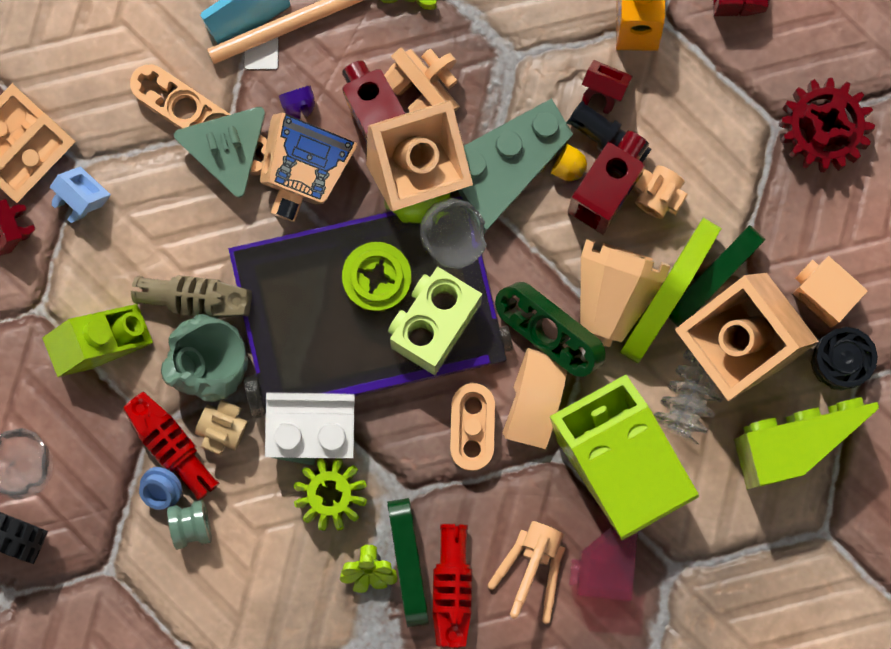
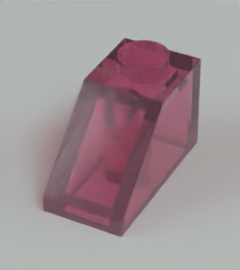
[569,525,638,601]

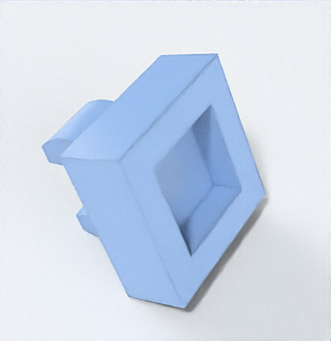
[50,166,111,223]

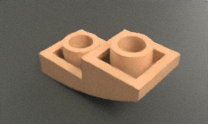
[502,348,567,449]

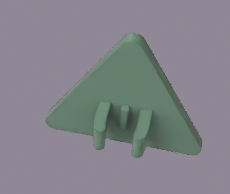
[174,107,266,198]

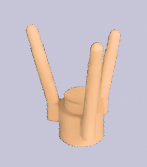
[488,521,566,624]

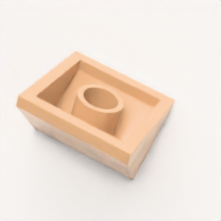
[366,100,473,211]

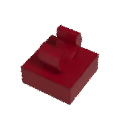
[581,60,633,114]
[0,199,35,256]

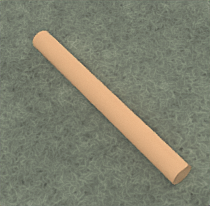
[207,0,364,64]

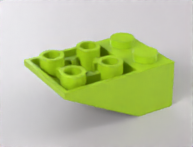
[550,374,699,540]
[734,397,879,490]

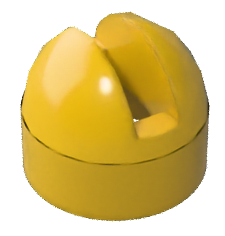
[551,144,587,181]

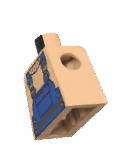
[260,113,357,222]

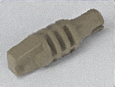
[131,275,252,317]

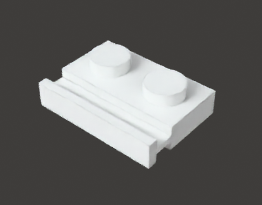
[265,392,354,458]

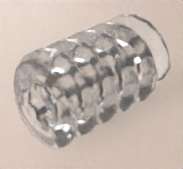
[654,350,723,445]

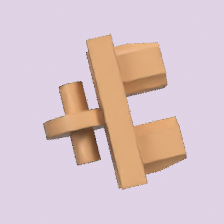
[384,48,460,112]

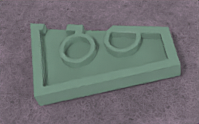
[458,98,573,234]

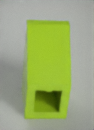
[42,304,153,377]

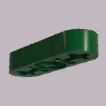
[668,225,766,327]
[495,282,606,377]
[387,498,429,628]

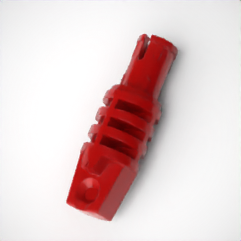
[123,392,220,501]
[432,524,472,648]

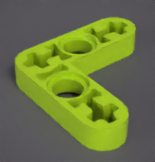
[620,217,722,364]

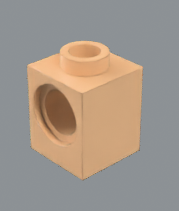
[792,256,868,328]

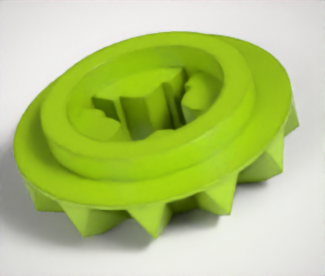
[342,242,411,311]

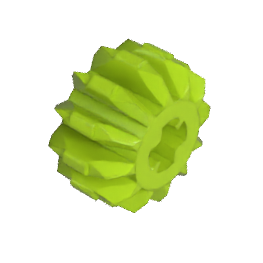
[294,458,367,531]

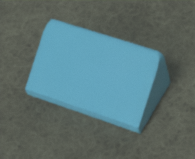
[200,0,290,44]

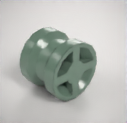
[167,500,212,550]

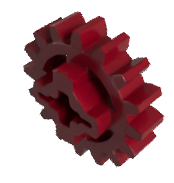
[778,78,875,173]

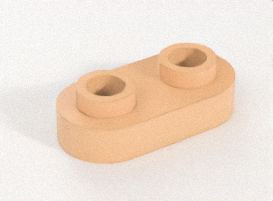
[450,383,495,471]

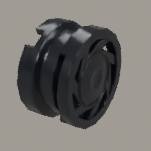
[810,327,878,391]

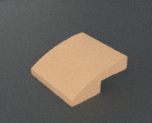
[0,83,76,203]

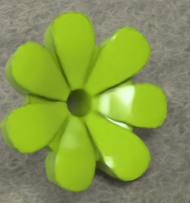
[340,545,398,593]

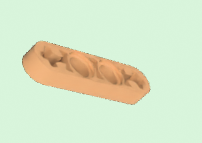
[130,65,267,176]

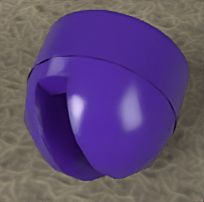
[278,85,315,120]

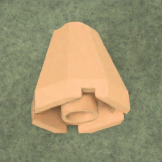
[580,238,670,347]

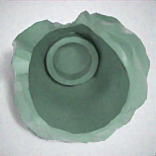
[161,314,249,402]

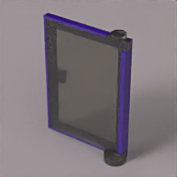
[228,196,513,419]

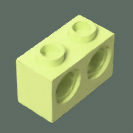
[388,266,482,375]

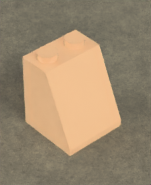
[675,273,819,401]

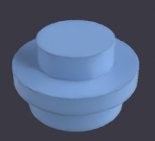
[139,467,182,510]

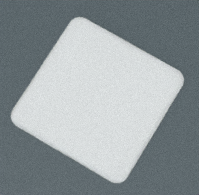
[244,37,278,69]

